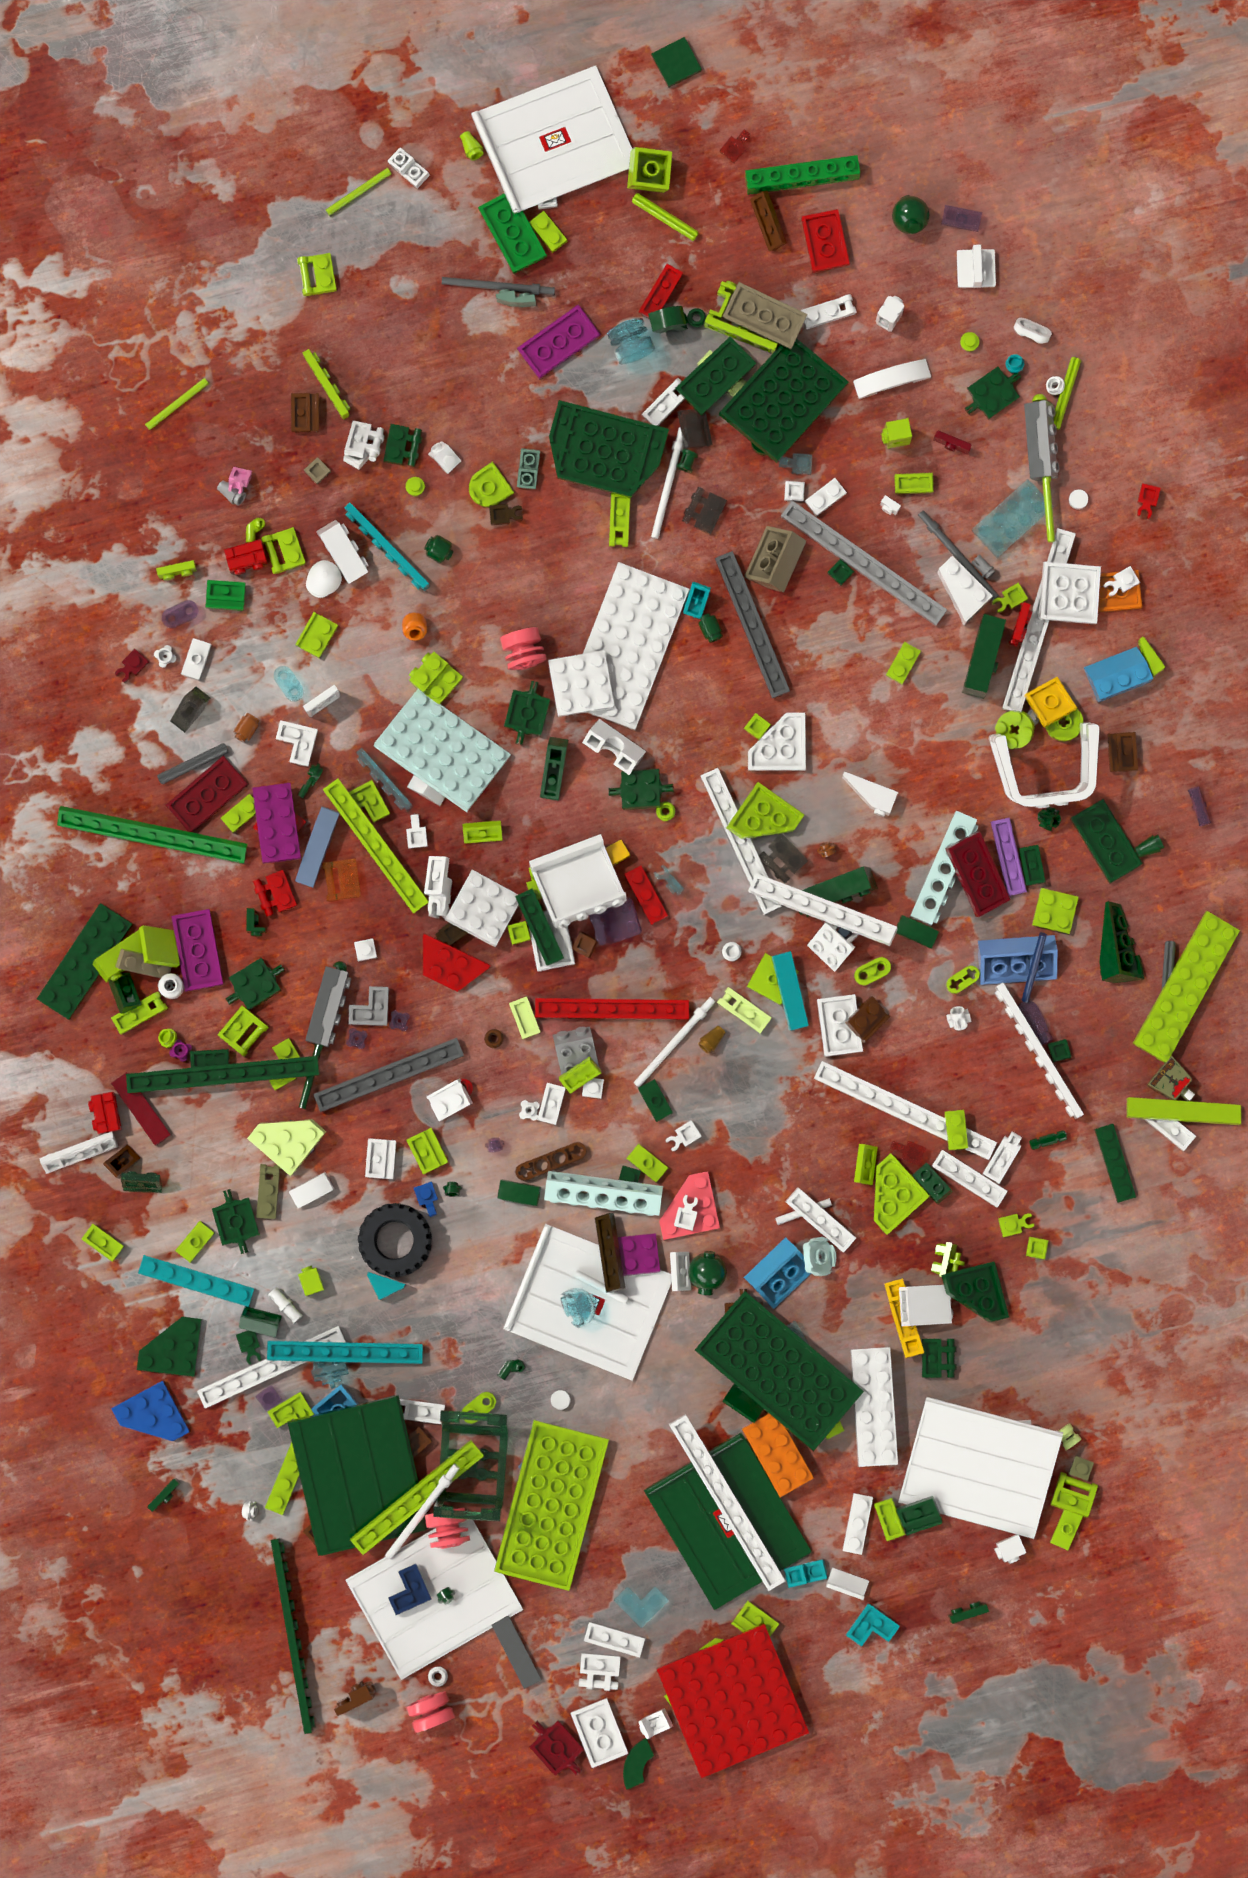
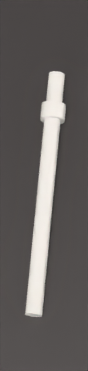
[651,427,686,539]
[633,997,715,1087]
[385,1464,460,1560]

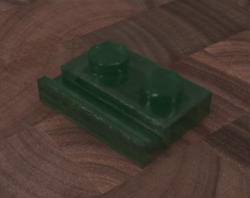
[121,1171,162,1193]

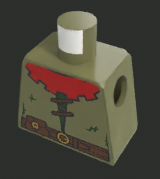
[1146,1056,1195,1101]

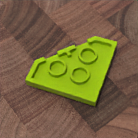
[726,782,804,839]
[874,1153,930,1235]

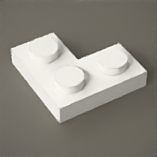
[276,720,318,767]

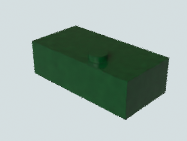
[962,614,1006,699]

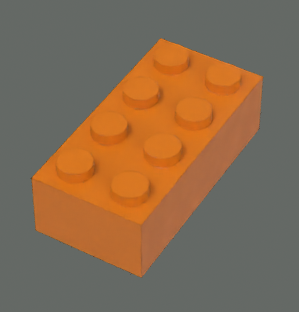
[741,1413,814,1497]

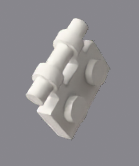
[344,421,384,461]
[579,1653,620,1691]

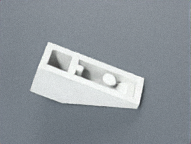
[842,772,898,817]

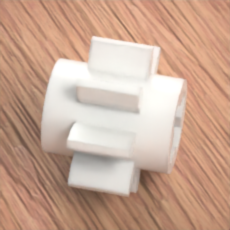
[946,1006,971,1030]

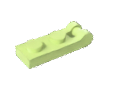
[717,987,771,1034]

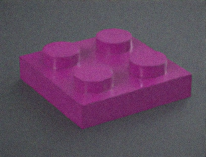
[618,1233,660,1276]

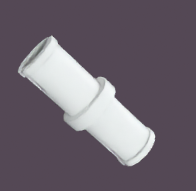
[268,1287,303,1324]

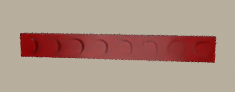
[535,998,689,1020]

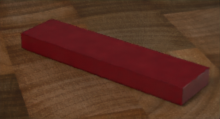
[111,1072,171,1146]

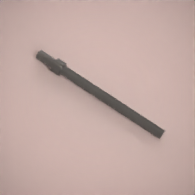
[442,277,555,296]
[918,510,999,600]

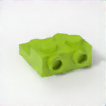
[409,651,463,704]

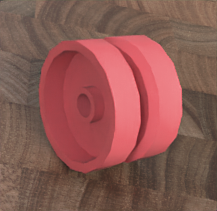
[406,1691,455,1733]

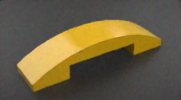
[884,1278,924,1358]

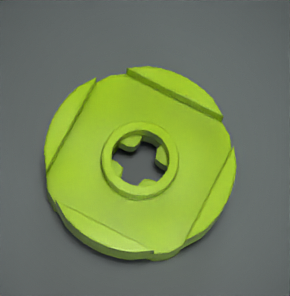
[1045,709,1083,742]
[995,710,1034,749]

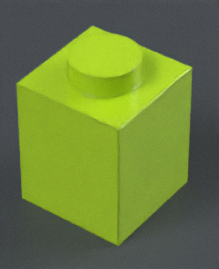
[298,1265,325,1296]

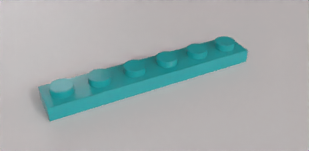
[344,503,430,592]
[138,1255,255,1307]

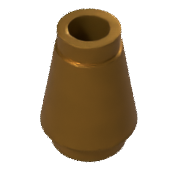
[698,1025,726,1054]

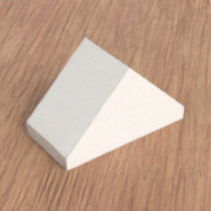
[407,775,445,806]

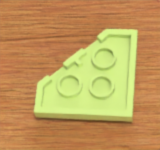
[247,1119,326,1176]

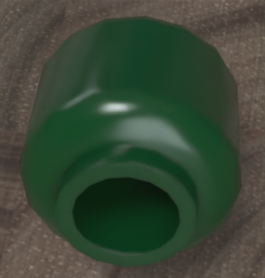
[424,535,454,563]

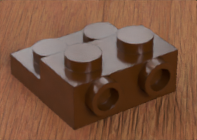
[334,1681,376,1716]

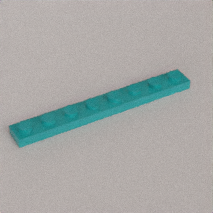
[267,1341,423,1364]

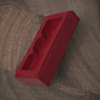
[933,430,972,455]

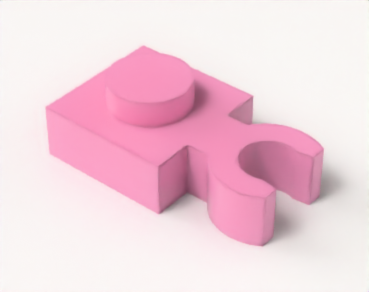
[228,467,252,494]

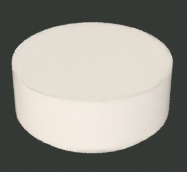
[1069,490,1088,509]
[551,1390,570,1410]

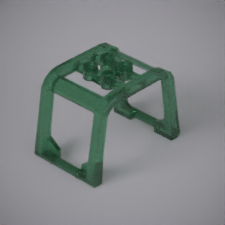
[433,1410,508,1522]

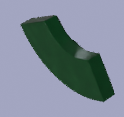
[623,1738,654,1790]

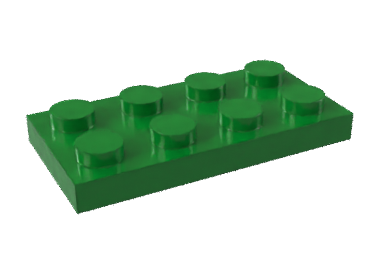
[478,193,547,274]

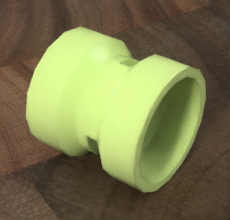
[1059,1423,1081,1450]

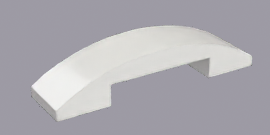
[853,359,931,399]

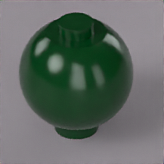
[892,195,930,234]
[688,1251,727,1295]

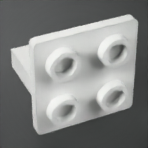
[957,245,996,288]

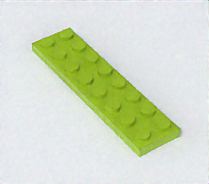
[1132,911,1240,1063]

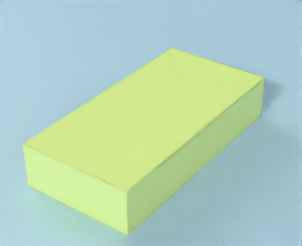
[509,997,541,1039]

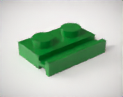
[205,580,246,611]

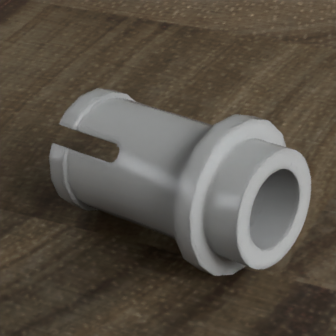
[971,555,995,579]

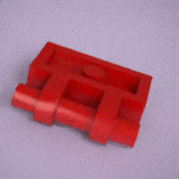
[253,870,297,917]

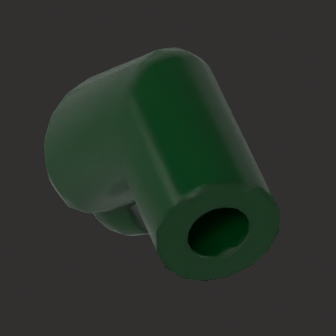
[497,1359,525,1380]

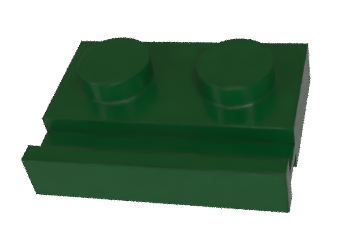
[896,1496,943,1536]
[948,1601,989,1624]

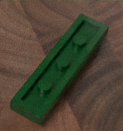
[515,888,564,966]
[1094,1124,1136,1203]

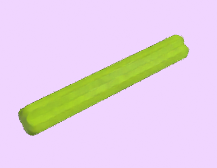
[632,193,698,241]
[1053,357,1081,430]

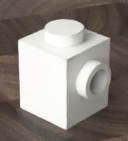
[994,1534,1026,1564]

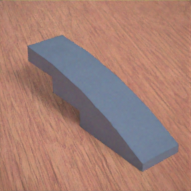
[295,806,340,888]

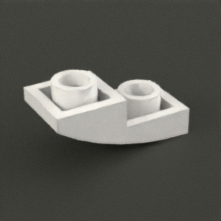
[388,148,430,189]
[289,1172,334,1208]

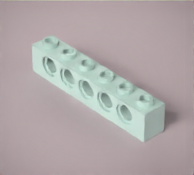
[910,811,978,926]
[544,1171,663,1216]

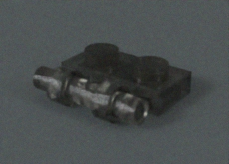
[682,487,727,535]
[759,834,808,884]

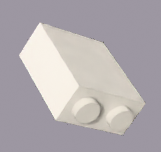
[899,1285,953,1326]

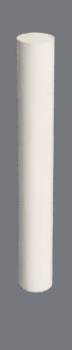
[775,1198,832,1225]
[574,1271,629,1304]

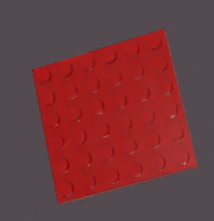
[656,1624,809,1778]

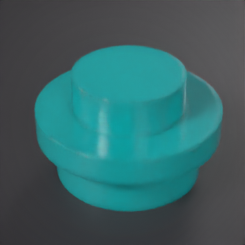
[1005,354,1025,373]

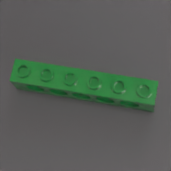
[745,155,860,195]

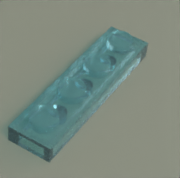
[356,748,413,812]

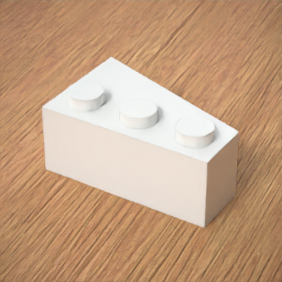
[316,520,369,584]
[937,556,993,626]

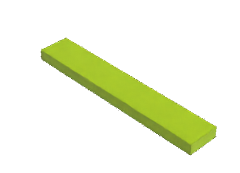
[1127,1097,1241,1125]

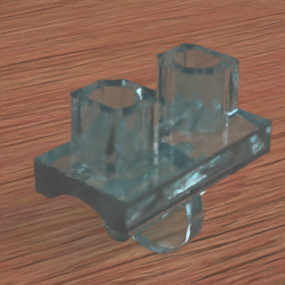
[311,1362,349,1389]

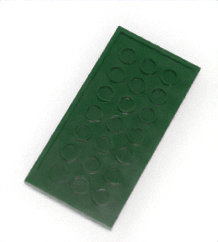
[695,1291,864,1452]

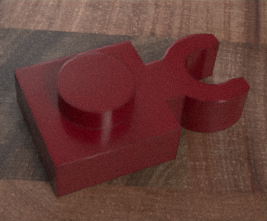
[115,648,149,683]

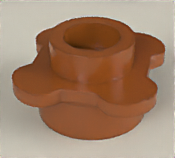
[817,841,836,858]

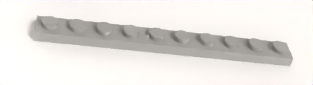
[781,501,947,626]

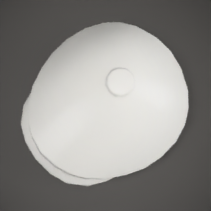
[306,560,342,598]

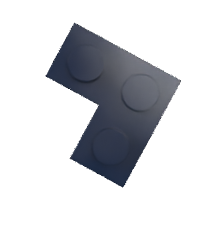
[388,1563,432,1615]

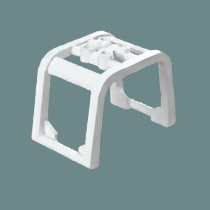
[989,722,1099,808]

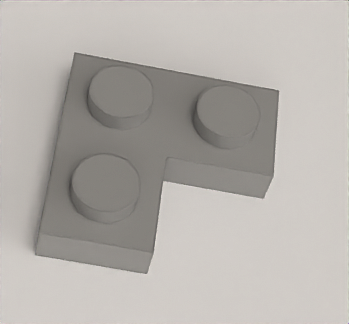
[349,986,389,1026]

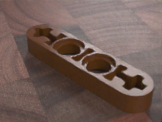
[515,1142,586,1181]

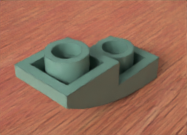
[496,289,536,307]
[517,448,540,489]

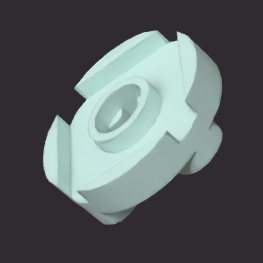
[803,1237,836,1276]

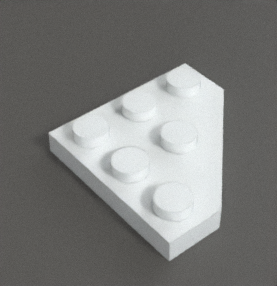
[748,713,806,771]

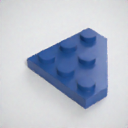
[111,1381,190,1441]

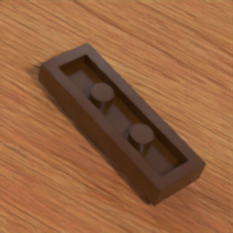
[750,191,787,251]

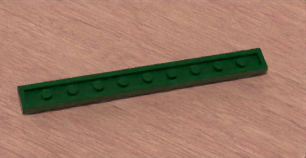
[126,1056,320,1094]
[271,1538,316,1734]

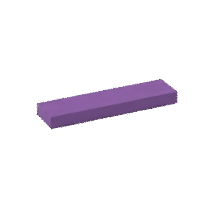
[990,818,1027,896]

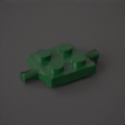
[964,366,1021,419]
[504,681,550,745]
[608,769,674,810]
[225,958,285,1011]
[212,1189,260,1254]

